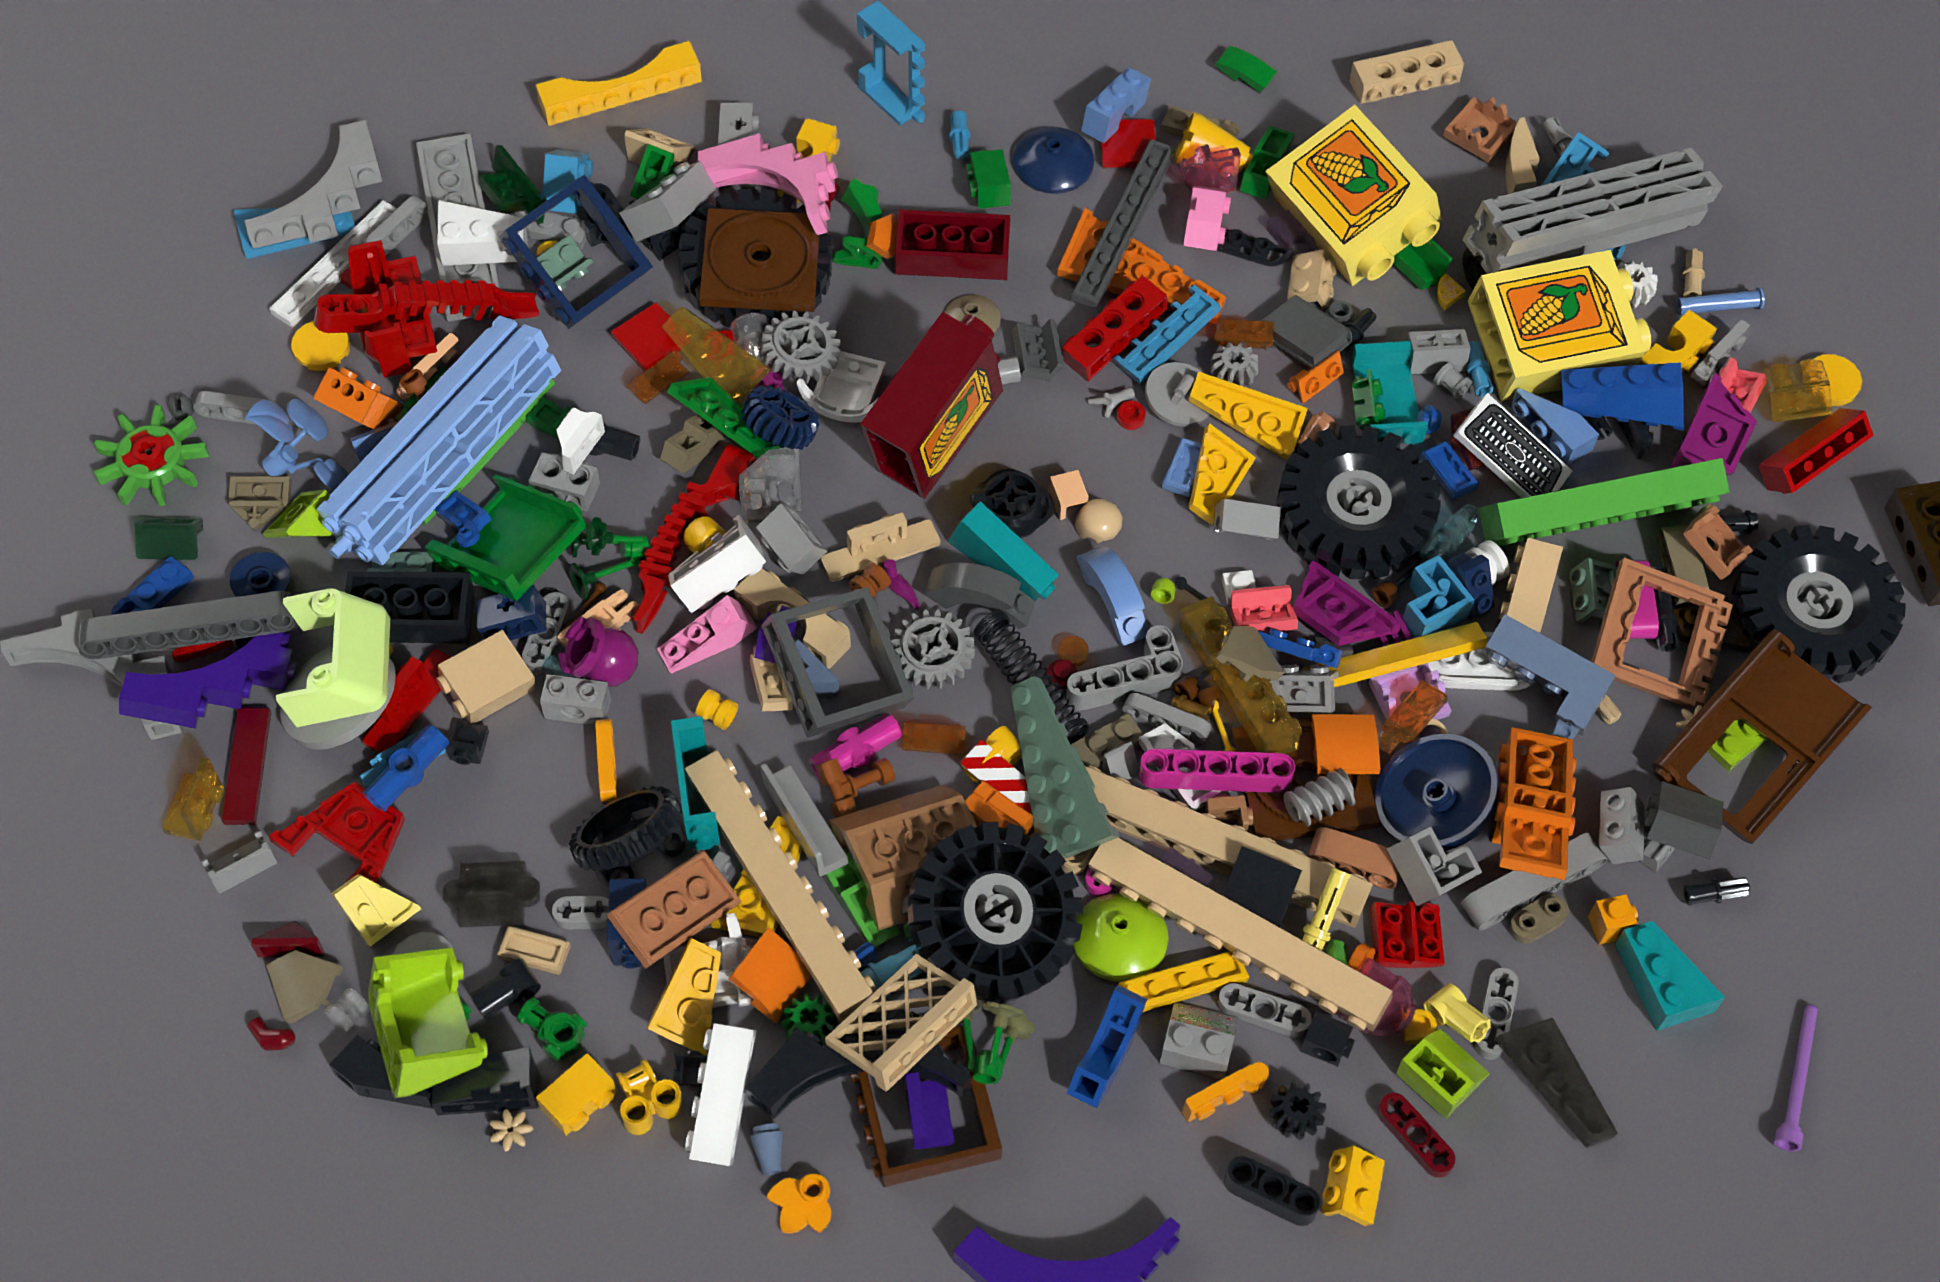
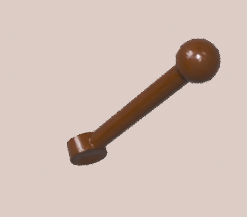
[564,582,606,629]

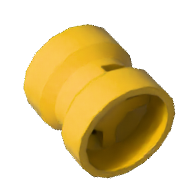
[696,689,738,730]

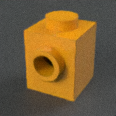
[1588,894,1638,945]

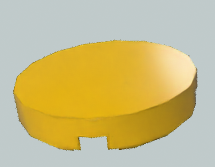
[291,321,350,371]
[1802,354,1862,406]

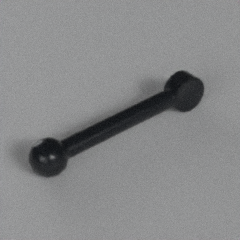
[1175,577,1227,616]

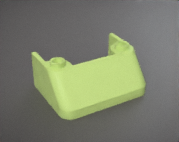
[276,588,390,727]

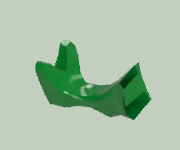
[832,178,883,269]

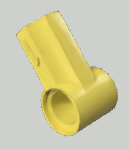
[1423,983,1491,1043]

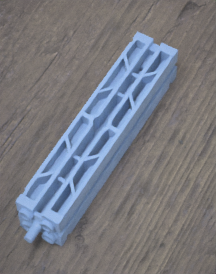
[317,315,562,566]

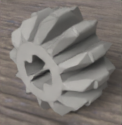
[1210,341,1259,386]

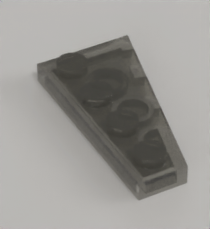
[1495,1017,1618,1148]

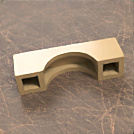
[734,568,851,669]

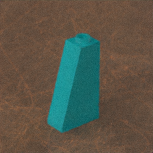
[948,501,1059,602]

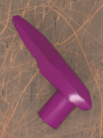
[884,559,920,610]

